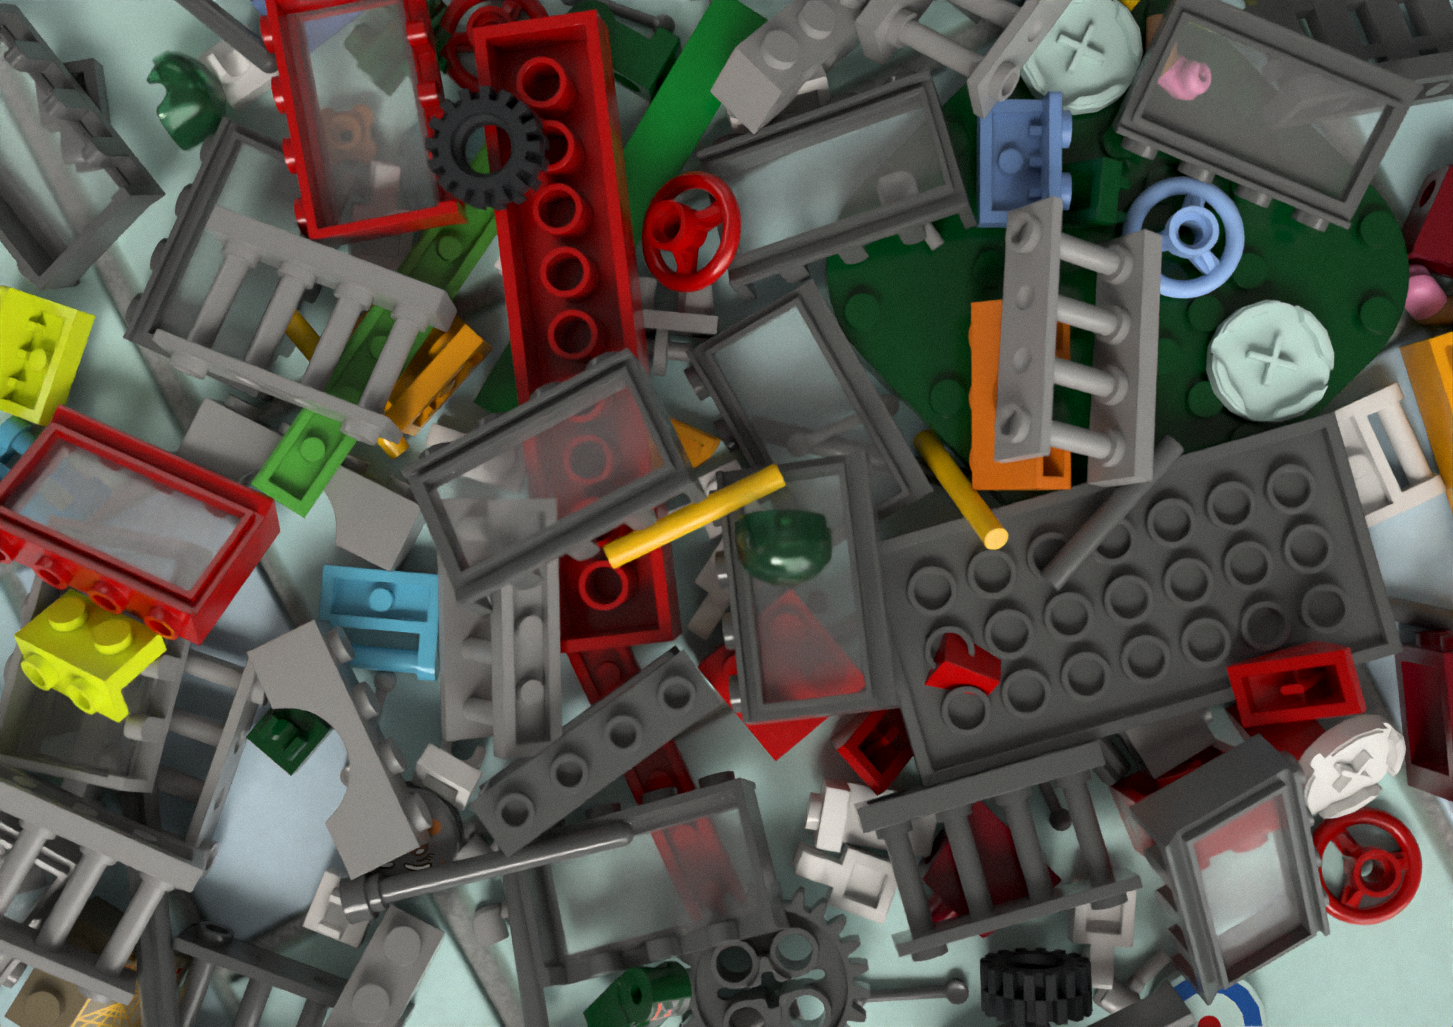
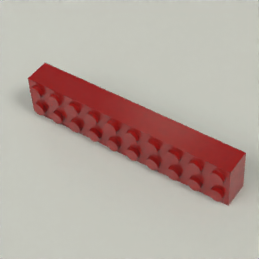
[472,9,682,654]

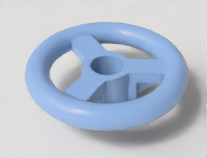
[1122,176,1245,298]

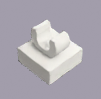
[197,24,279,112]
[411,740,485,811]
[303,866,372,948]

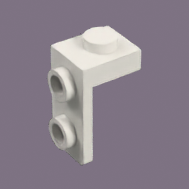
[804,776,937,857]

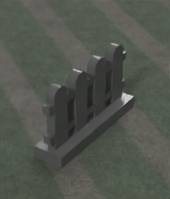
[1243,0,1453,131]

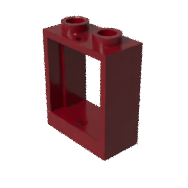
[1394,630,1453,802]

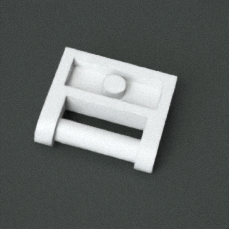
[1322,381,1447,528]

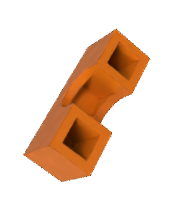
[968,299,1071,491]

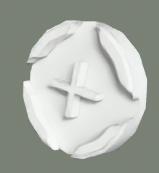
[1298,714,1406,819]

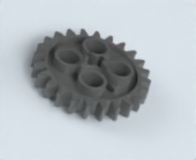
[677,882,871,1027]

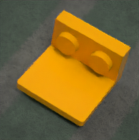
[346,304,494,436]

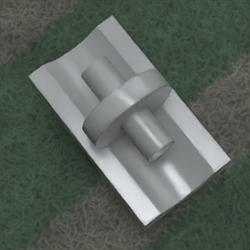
[639,276,719,376]

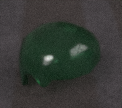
[146,50,227,152]
[735,509,833,587]

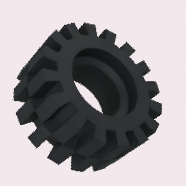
[425,86,550,211]
[980,948,1093,1026]

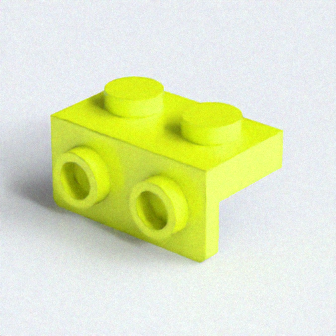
[0,285,96,427]
[14,589,167,723]

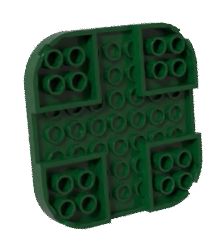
[825,0,1409,506]

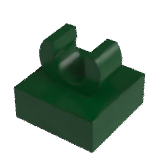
[1062,157,1131,230]
[246,707,334,776]

